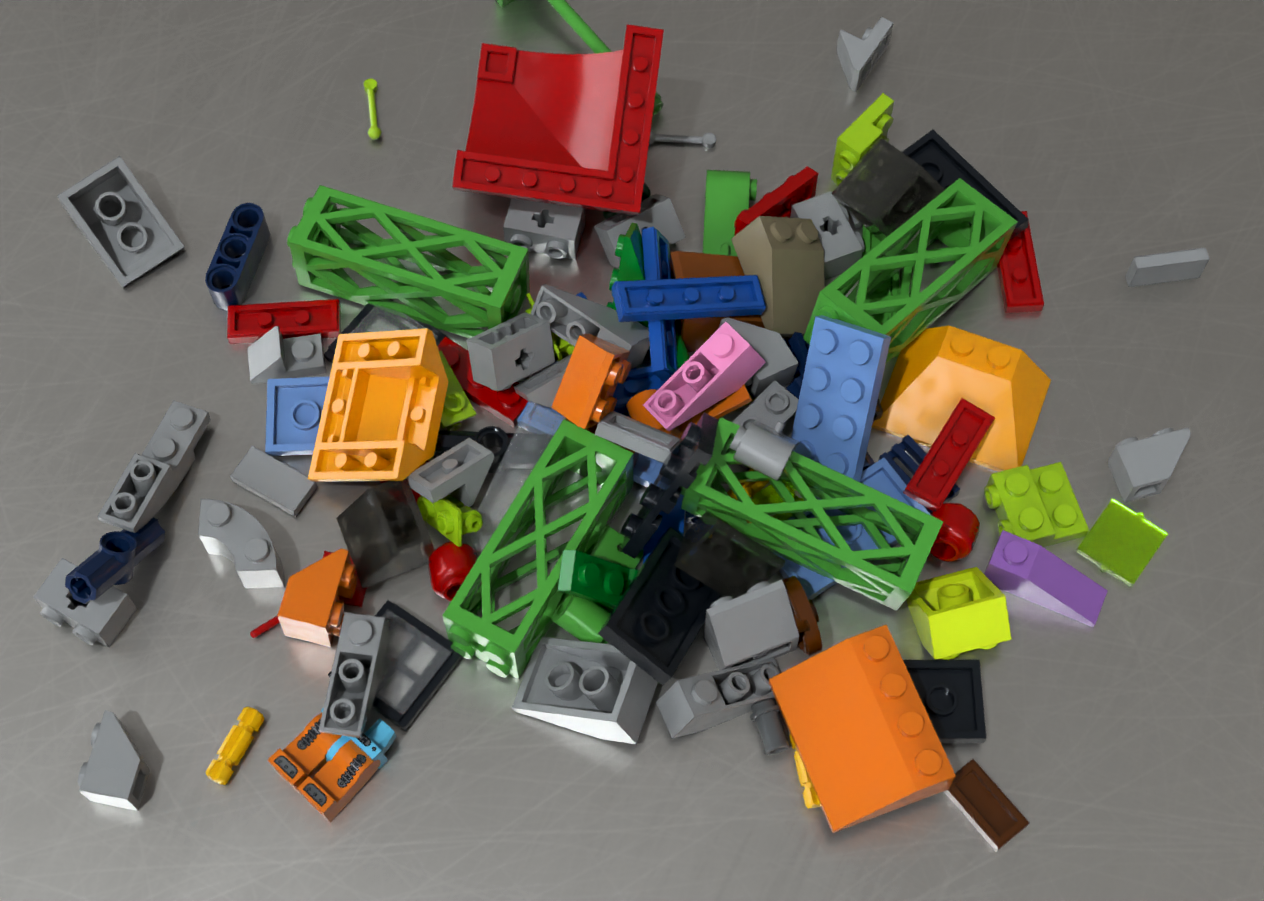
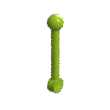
[363,79,382,140]

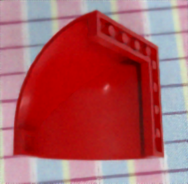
[452,24,664,215]

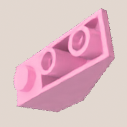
[643,322,766,431]

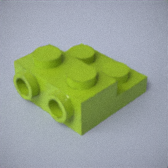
[831,93,894,192]
[984,462,1089,547]

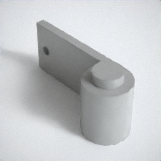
[729,421,799,481]

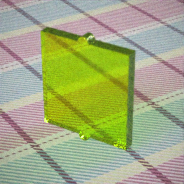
[1076,498,1168,587]

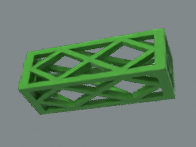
[803,178,1018,363]
[287,185,530,338]
[680,417,944,611]
[442,419,633,679]

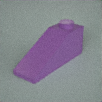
[984,530,1108,627]

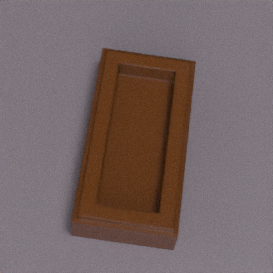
[944,759,1029,852]

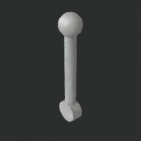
[649,131,716,148]

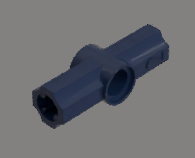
[65,517,165,604]

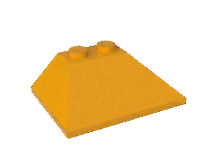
[872,325,1051,472]
[308,328,449,482]

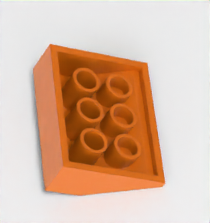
[768,624,956,833]

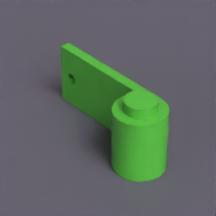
[703,170,757,257]
[552,525,644,644]

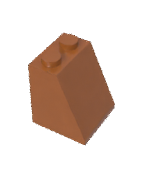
[670,251,765,353]

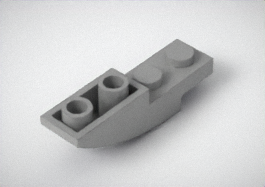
[97,401,211,533]

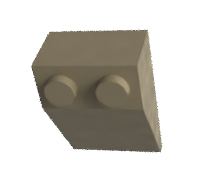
[731,216,825,338]

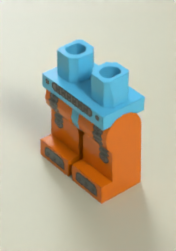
[268,709,397,823]

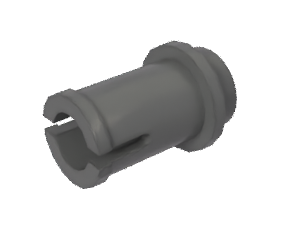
[750,699,791,755]

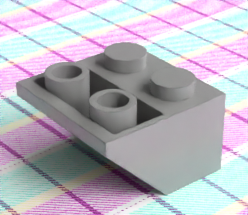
[704,580,799,670]

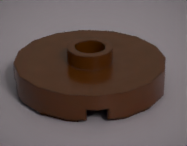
[782,576,822,656]

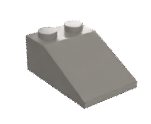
[57,156,185,288]
[512,637,658,744]

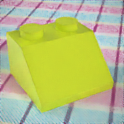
[906,566,1012,660]

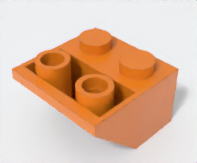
[551,333,631,429]
[277,549,358,647]

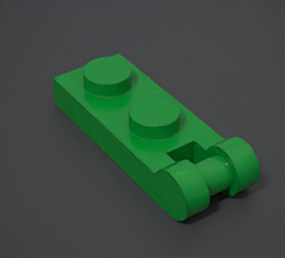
[558,550,639,608]

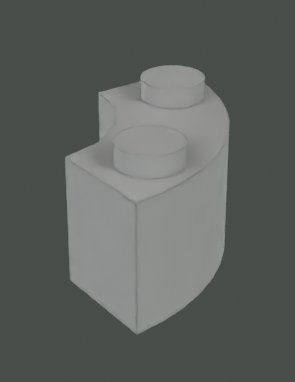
[198,499,285,588]

